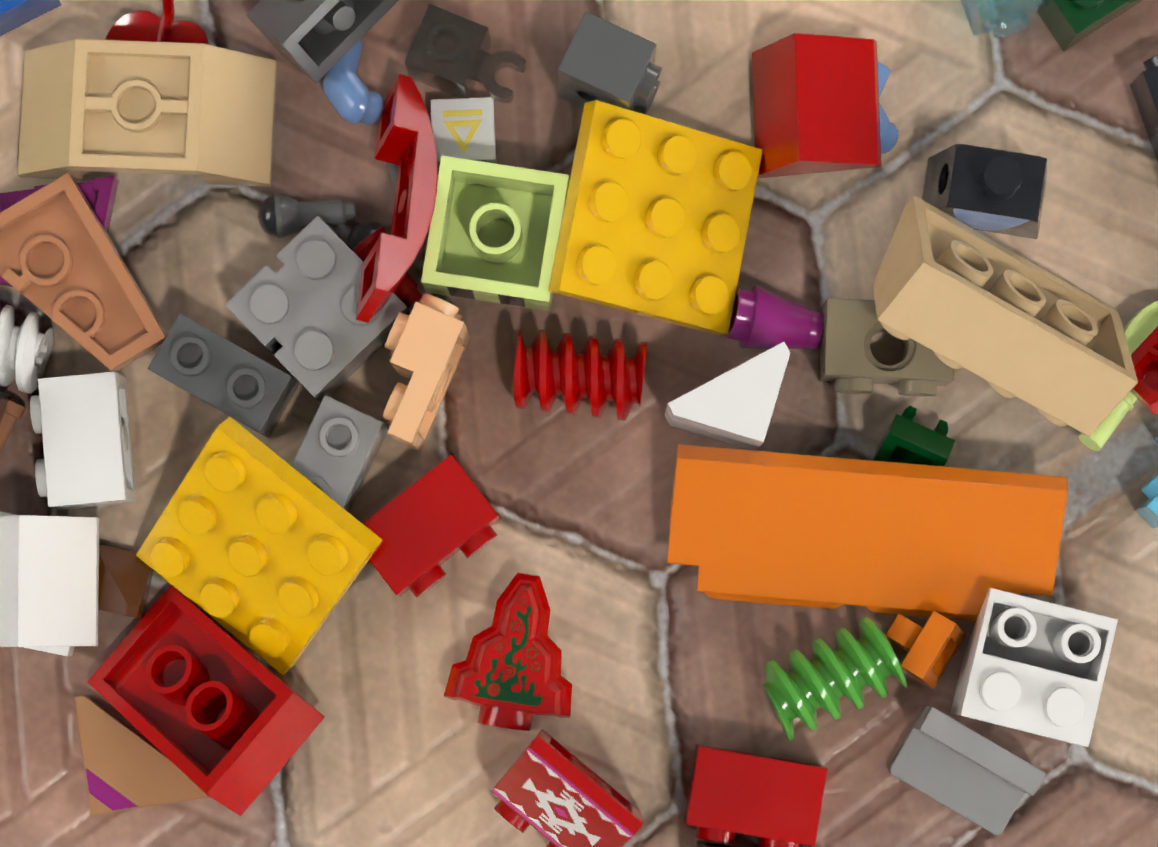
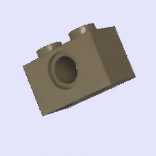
[819,298,954,397]

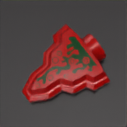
[444,572,572,731]

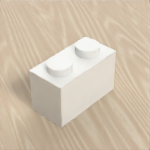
[30,371,137,510]

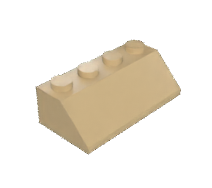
[873,195,1138,437]

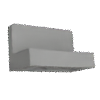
[889,705,1046,835]

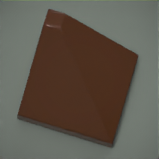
[99,544,154,618]

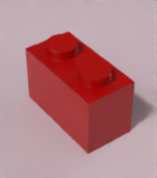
[362,455,501,598]
[684,744,828,847]

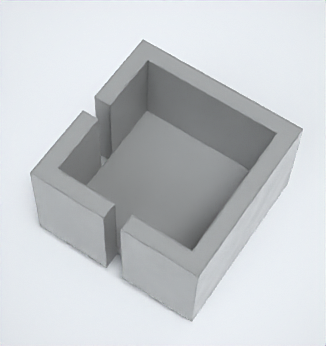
[225,216,411,403]

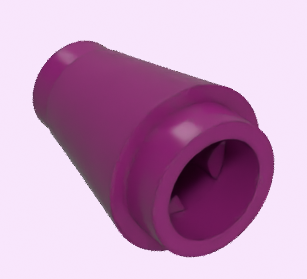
[726,286,824,350]

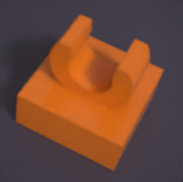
[885,611,967,690]

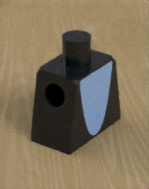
[922,144,1047,239]

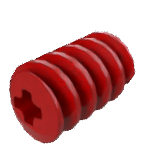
[512,328,648,421]

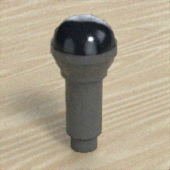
[258,194,356,238]

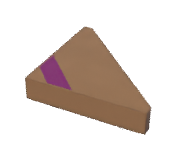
[74,695,209,816]

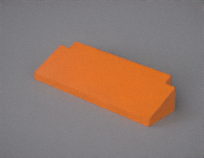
[667,444,1068,621]

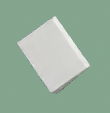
[664,342,790,451]
[0,515,99,647]

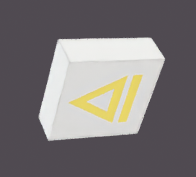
[430,97,496,166]

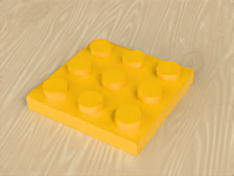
[548,100,763,335]
[136,417,383,675]

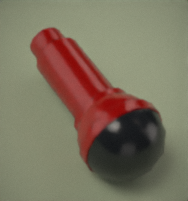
[347,221,422,308]

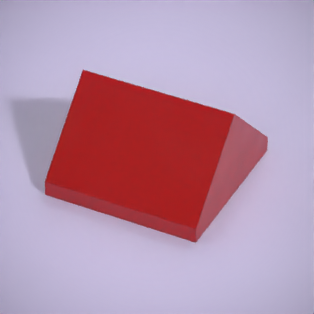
[752,33,882,178]

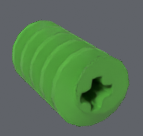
[763,617,907,741]

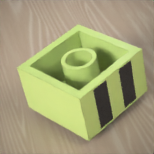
[421,155,569,311]

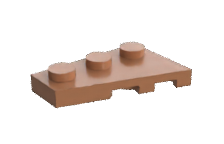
[0,173,167,372]

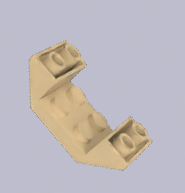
[18,39,277,187]

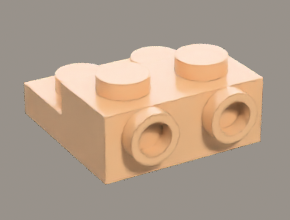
[383,293,470,452]

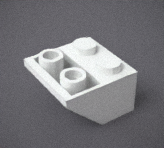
[950,588,1118,747]

